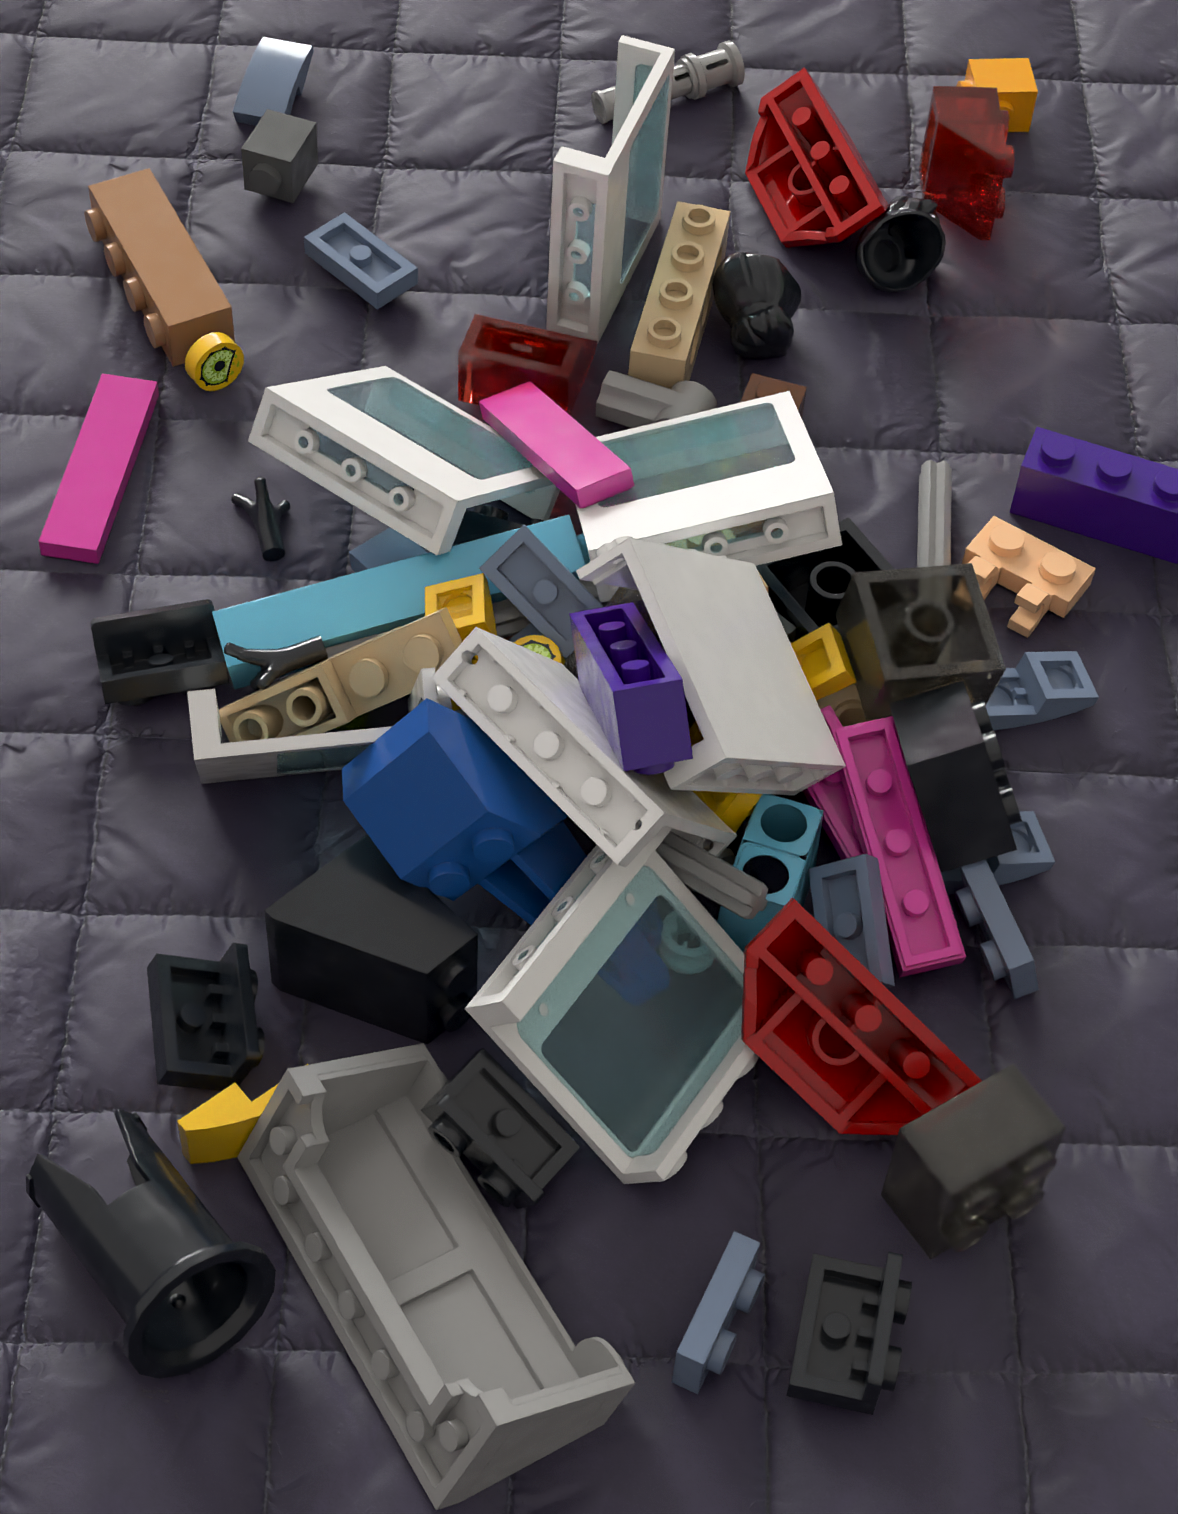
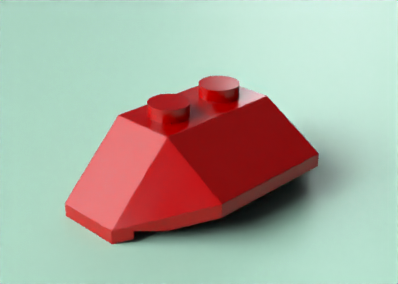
[745,67,888,248]
[741,898,988,1136]

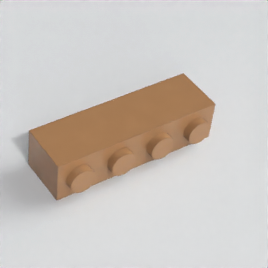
[84,168,235,367]

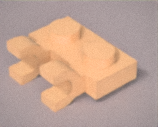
[956,516,1096,638]

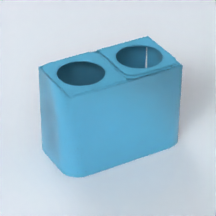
[717,794,824,951]

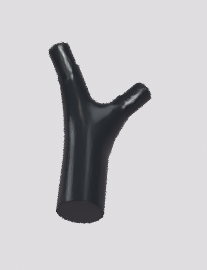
[231,477,290,562]
[224,635,328,690]

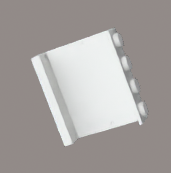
[576,536,846,795]
[431,627,738,867]

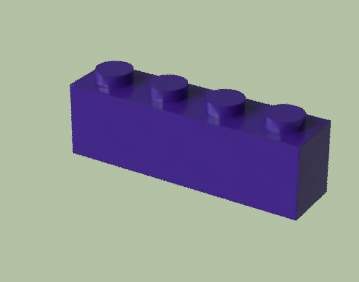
[1009,427,1178,564]
[569,602,693,775]

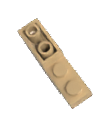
[219,607,473,742]

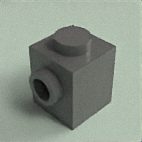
[241,109,318,203]

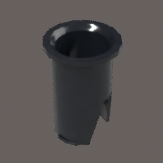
[26,1108,276,1379]

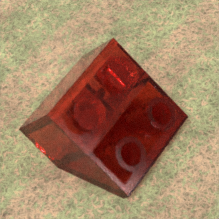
[919,86,1014,240]
[458,314,597,416]

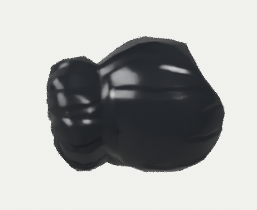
[855,196,946,293]
[712,252,801,360]

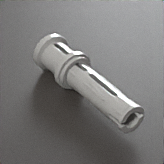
[591,40,745,124]

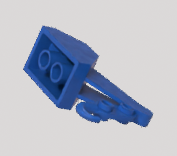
[342,698,667,1007]

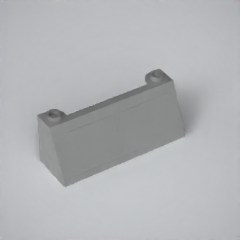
[237,1043,635,1510]

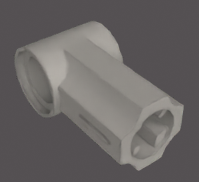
[596,370,718,428]

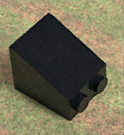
[264,834,478,1045]

